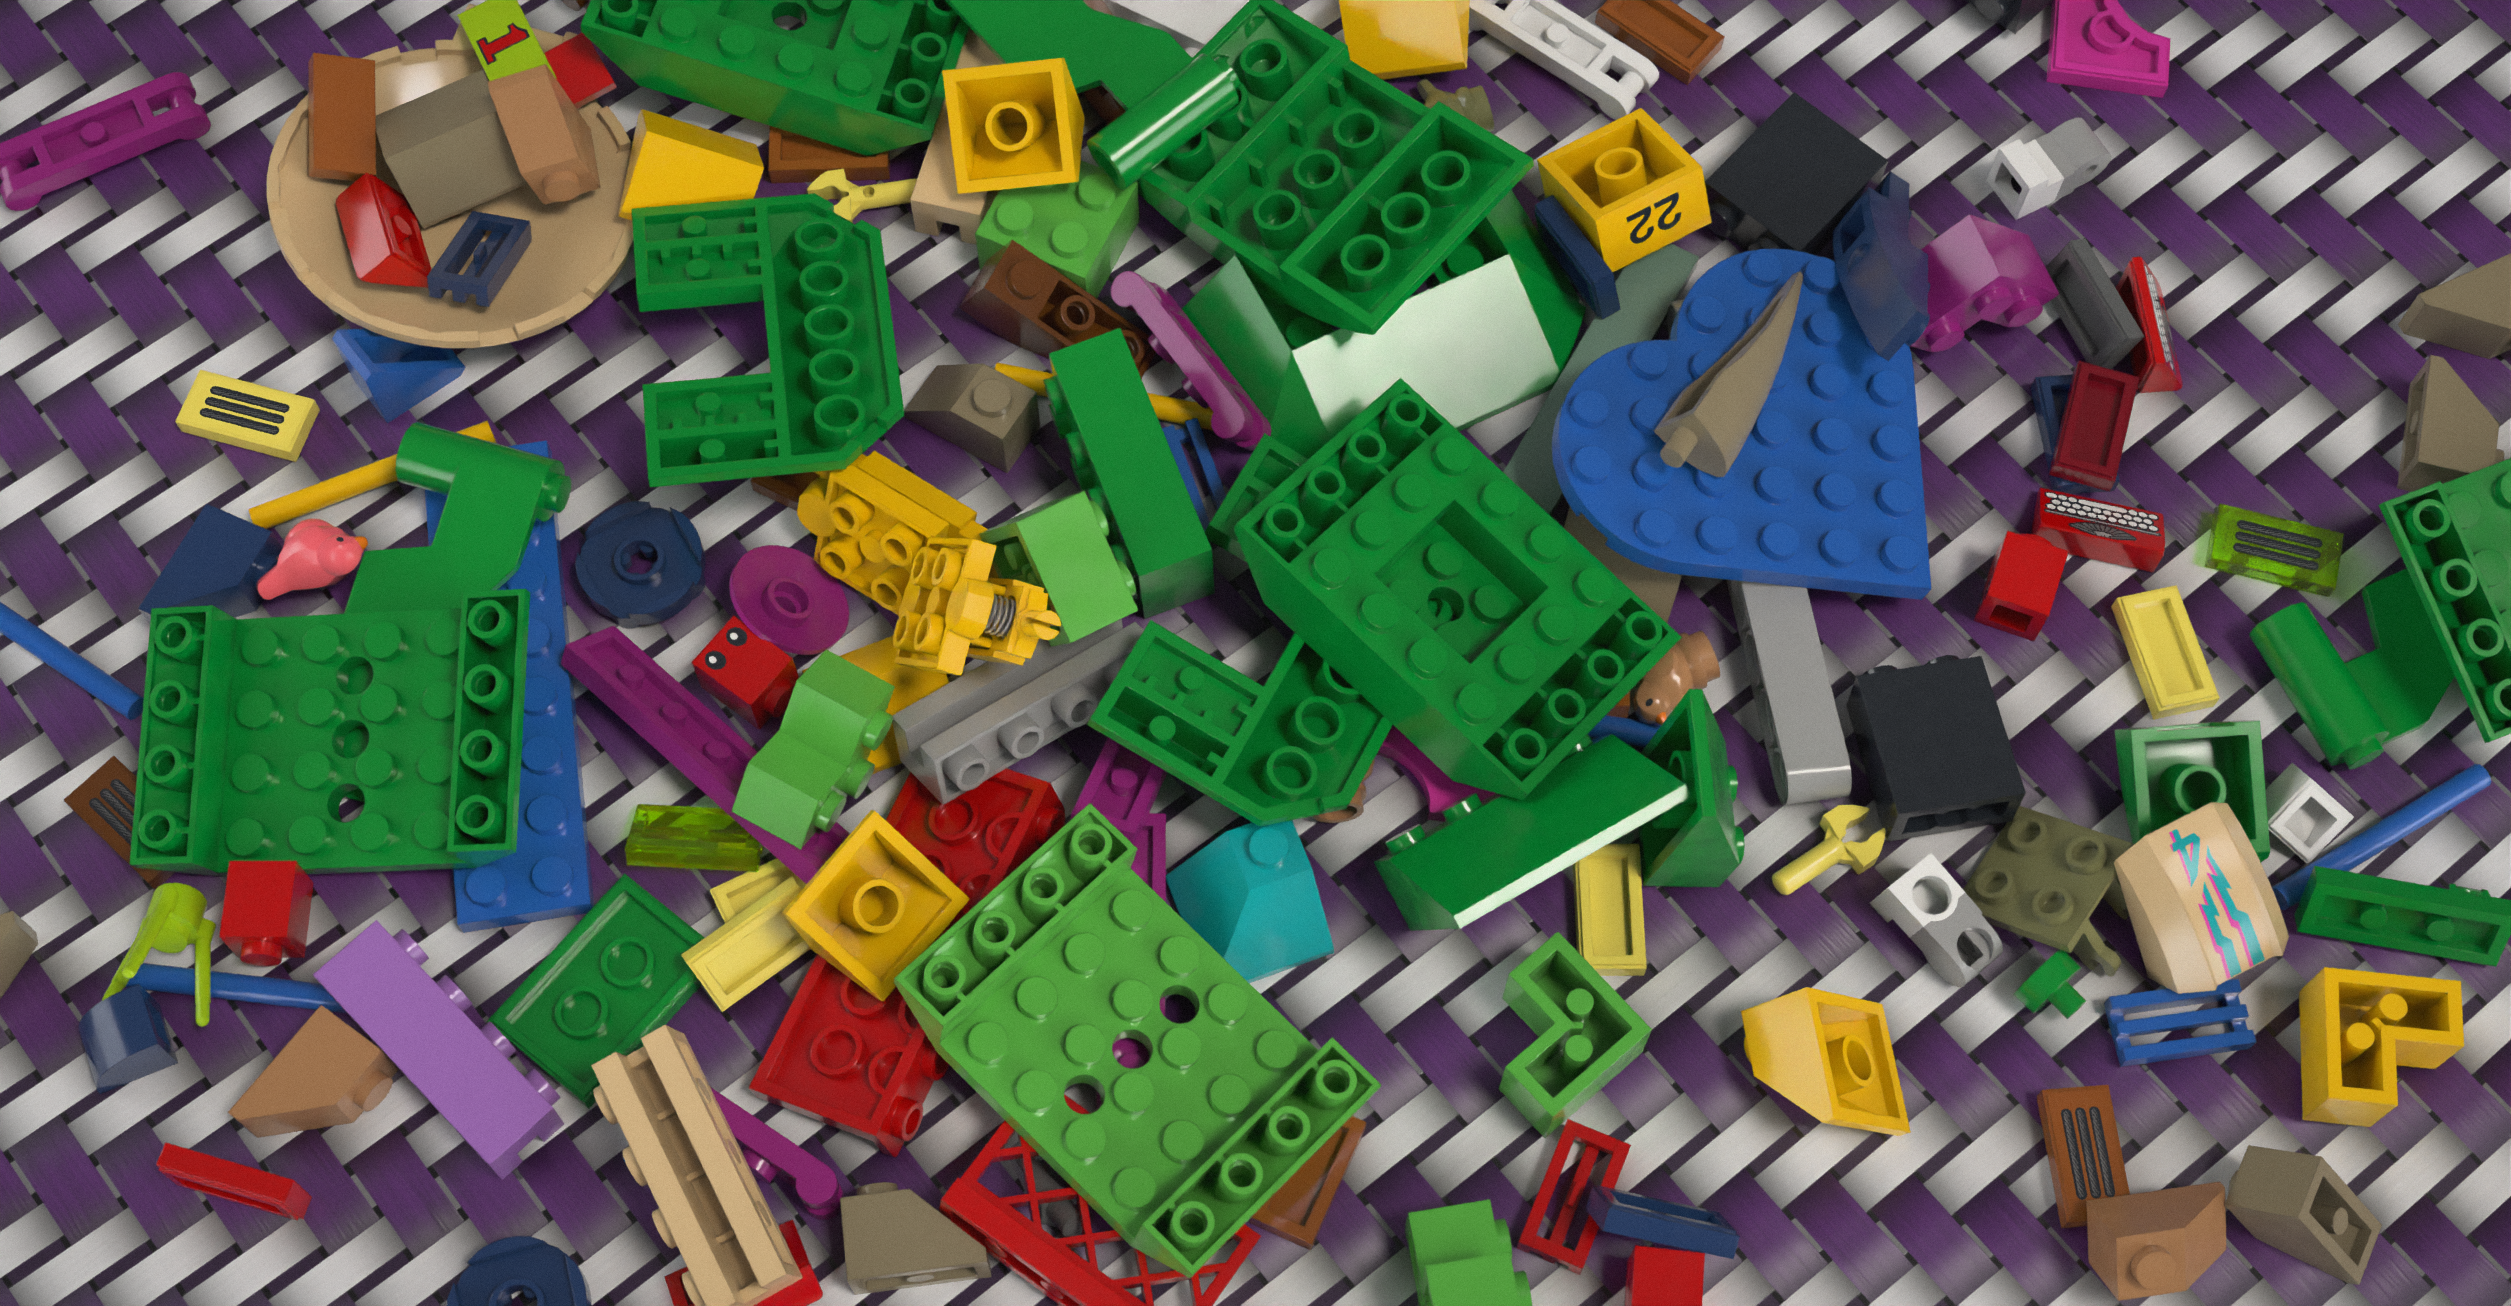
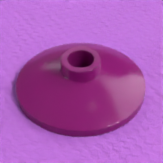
[729,545,849,655]

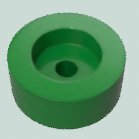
[2014,950,2086,1019]

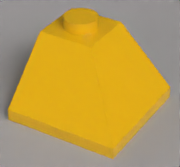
[1741,987,1911,1136]

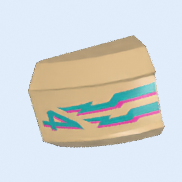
[2114,802,2289,994]

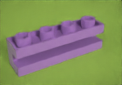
[313,920,564,1180]

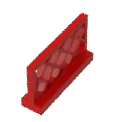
[939,1094,1261,1306]

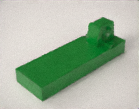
[2295,866,2511,967]

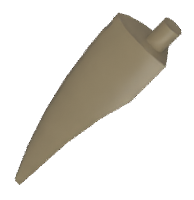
[1654,271,1803,477]

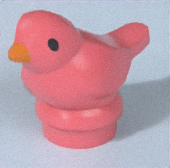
[256,519,368,600]

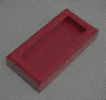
[2049,361,2139,492]

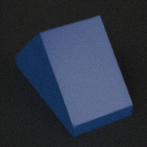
[332,328,466,423]

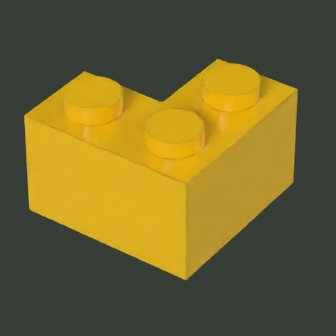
[2299,967,2464,1127]

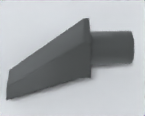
[1010,1142,1082,1237]

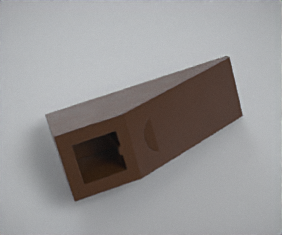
[959,239,1156,379]

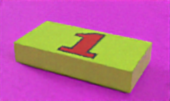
[457,0,557,81]

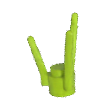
[102,882,216,1027]

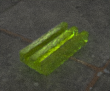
[625,804,764,872]

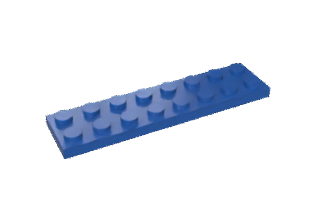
[425,440,594,933]

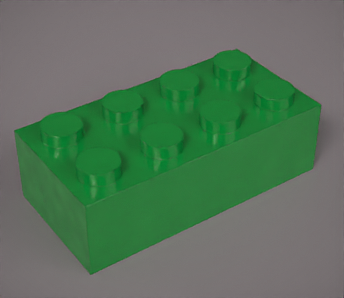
[1043,328,1215,619]

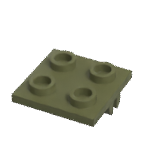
[1963,806,2134,977]

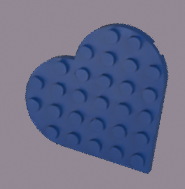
[1552,249,1931,600]

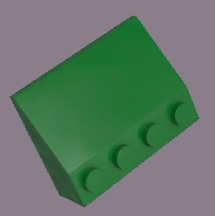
[1374,734,1692,931]

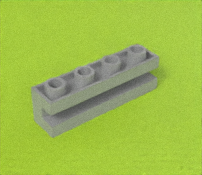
[892,619,1144,805]

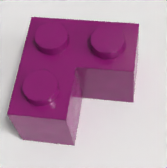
[1911,214,2059,353]

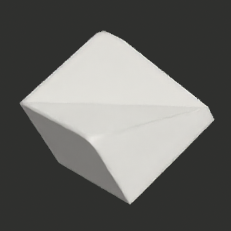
[2266,763,2354,864]

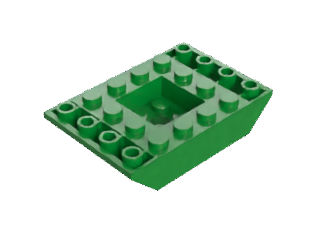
[581,0,970,156]
[1234,378,1682,800]

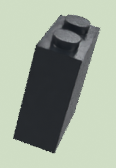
[1705,92,1888,256]
[1846,655,2026,842]

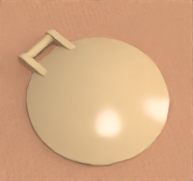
[267,4,634,348]

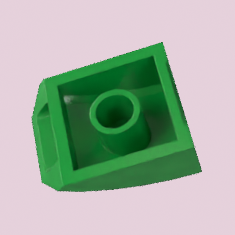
[2115,720,2270,863]

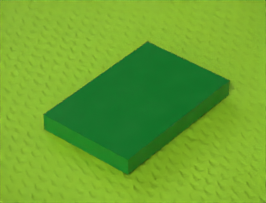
[487,873,704,1109]

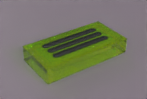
[2205,503,2344,597]

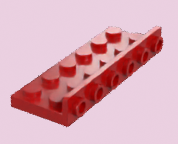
[748,768,1066,1157]

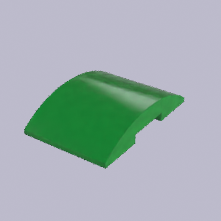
[1136,0,1534,335]

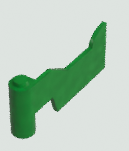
[945,0,1240,190]
[343,422,571,802]
[2249,569,2455,770]

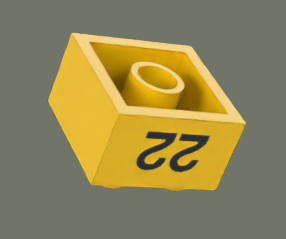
[1537,108,1712,272]

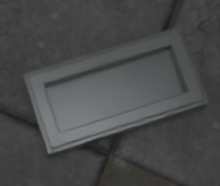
[2046,238,2145,369]

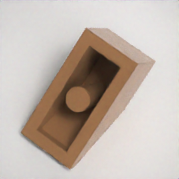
[488,64,601,205]
[228,1005,399,1138]
[2086,1181,2226,1301]

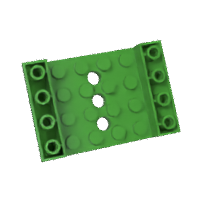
[894,803,1382,1278]

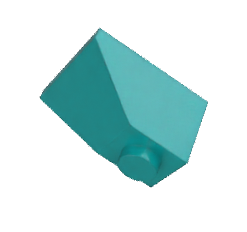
[1166,820,1334,983]

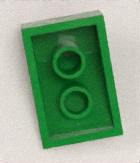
[1638,689,1745,887]

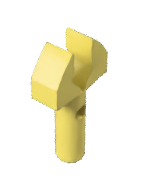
[807,169,917,223]
[1772,805,1886,895]

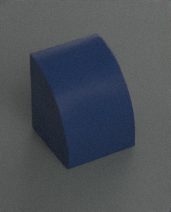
[78,984,178,1094]

